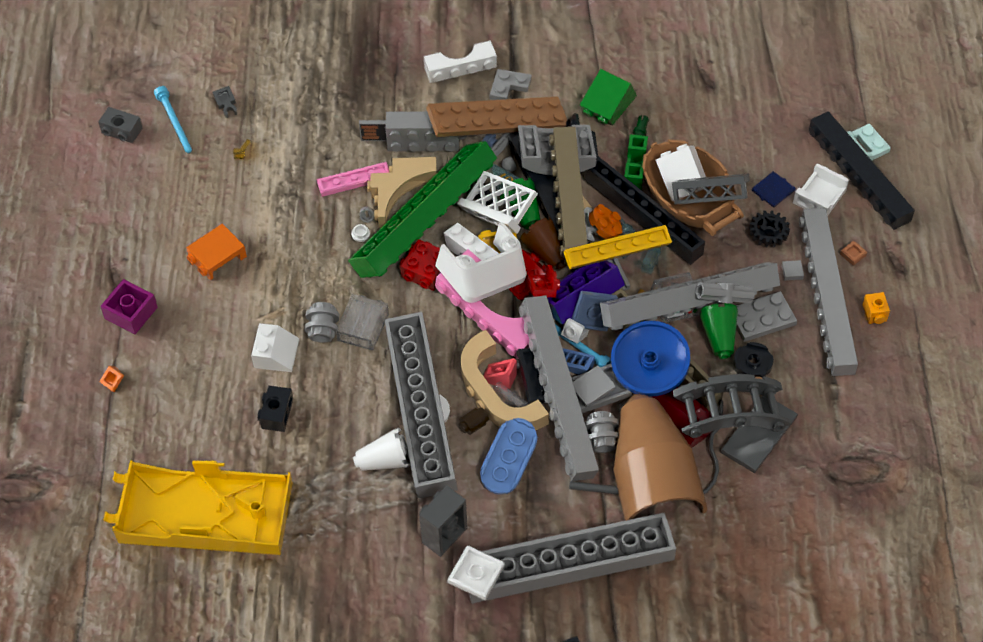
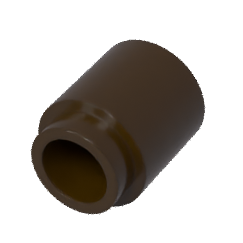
[459,407,489,435]

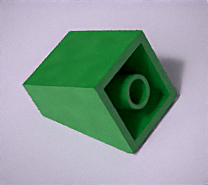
[580,69,637,125]

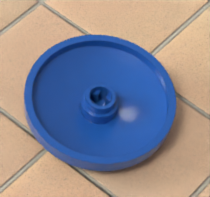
[611,321,690,396]

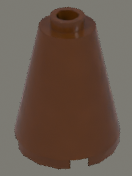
[520,218,567,270]

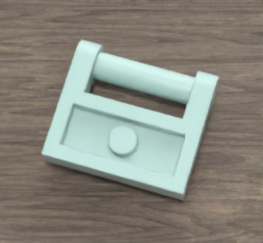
[847,123,891,160]

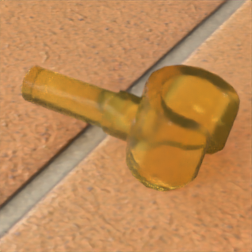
[233,139,251,159]

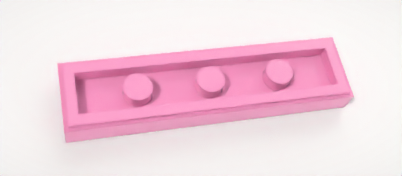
[317,162,389,197]

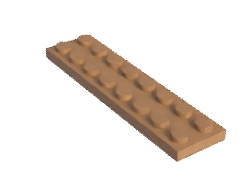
[426,97,567,137]

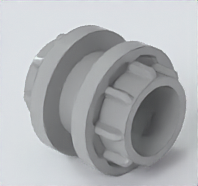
[305,302,340,343]
[585,411,619,453]

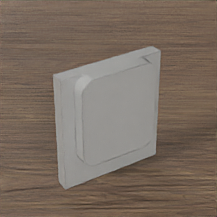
[573,365,616,407]

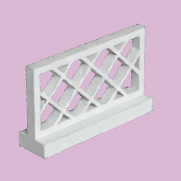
[457,171,538,234]

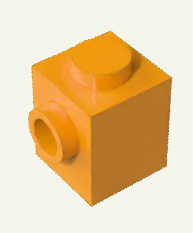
[862,292,890,324]

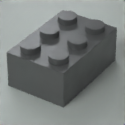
[419,486,467,557]

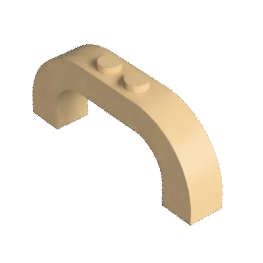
[461,330,549,430]

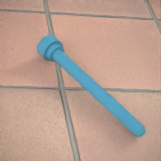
[154,86,192,153]
[555,324,611,367]

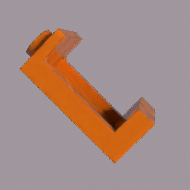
[186,223,247,280]

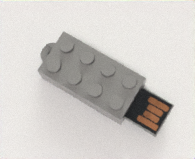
[359,111,467,152]

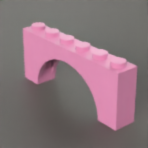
[435,249,529,359]

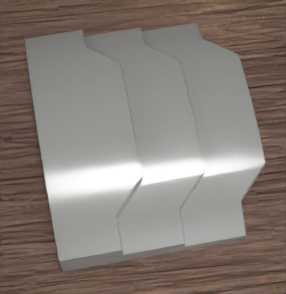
[518,125,596,175]

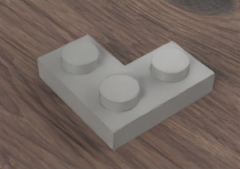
[490,69,532,100]

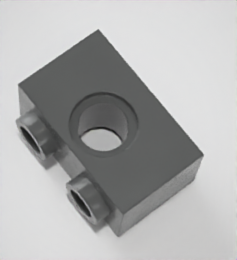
[98,107,143,143]

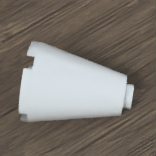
[353,428,411,471]

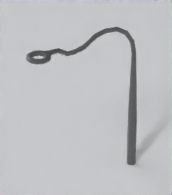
[569,400,724,495]

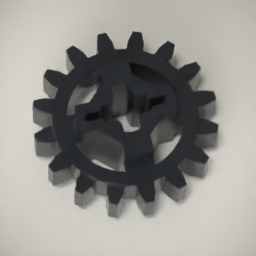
[749,210,790,248]

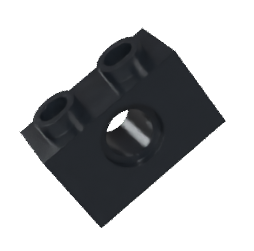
[257,385,294,432]

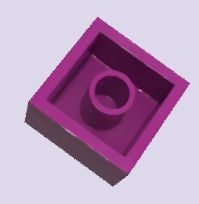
[100,279,158,335]

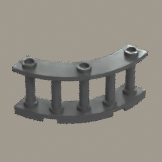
[672,374,792,438]

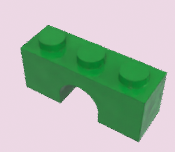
[624,134,648,191]

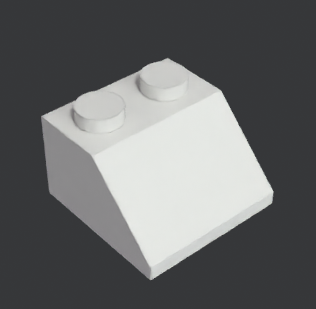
[251,323,299,372]

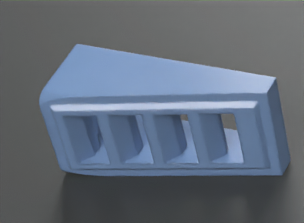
[562,348,595,375]

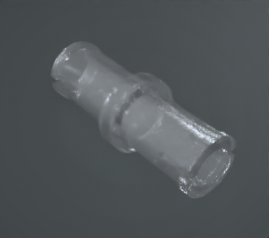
[493,381,529,408]

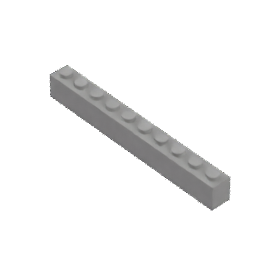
[799,208,858,376]
[600,262,780,330]
[519,296,599,481]

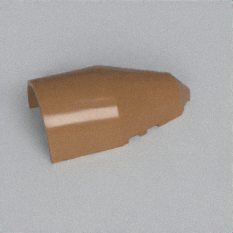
[613,394,707,521]

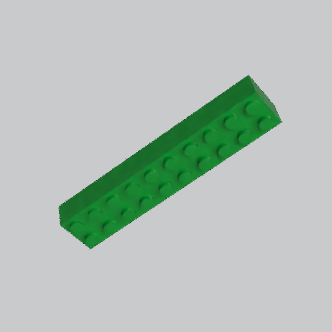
[348,141,497,278]

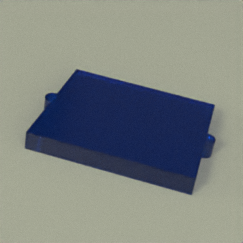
[752,171,796,208]

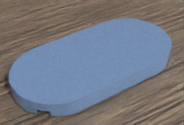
[480,418,537,495]

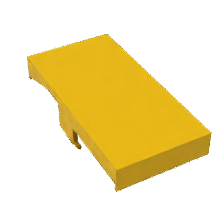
[103,460,293,555]

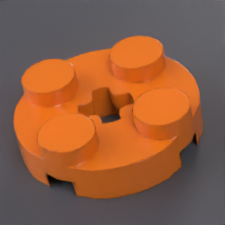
[589,204,622,239]

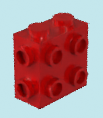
[399,239,441,291]

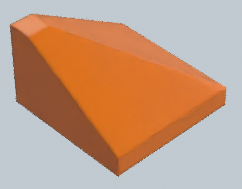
[99,365,124,392]

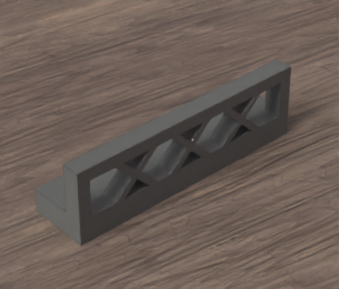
[672,173,750,205]

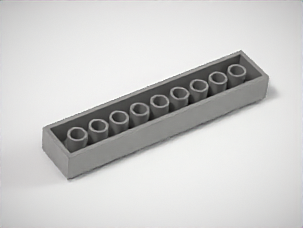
[384,312,458,499]
[469,512,676,604]

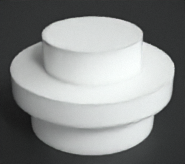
[351,224,370,242]

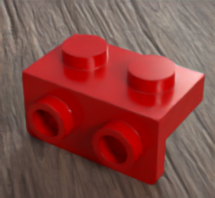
[527,265,560,297]

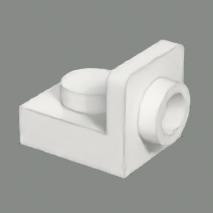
[561,318,589,344]

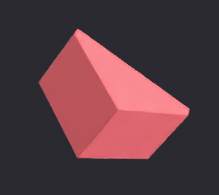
[483,358,517,390]

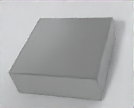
[781,260,804,281]

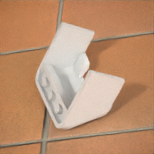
[435,222,527,303]

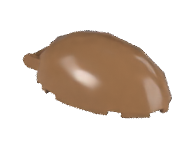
[642,139,744,236]

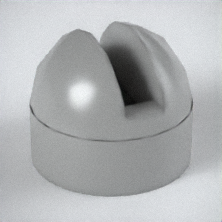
[501,156,516,172]
[359,206,374,223]

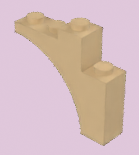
[367,157,437,228]

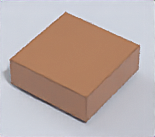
[840,241,867,266]

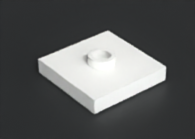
[447,545,505,600]

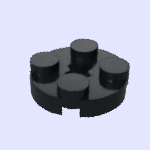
[734,342,774,378]

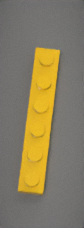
[563,225,672,270]

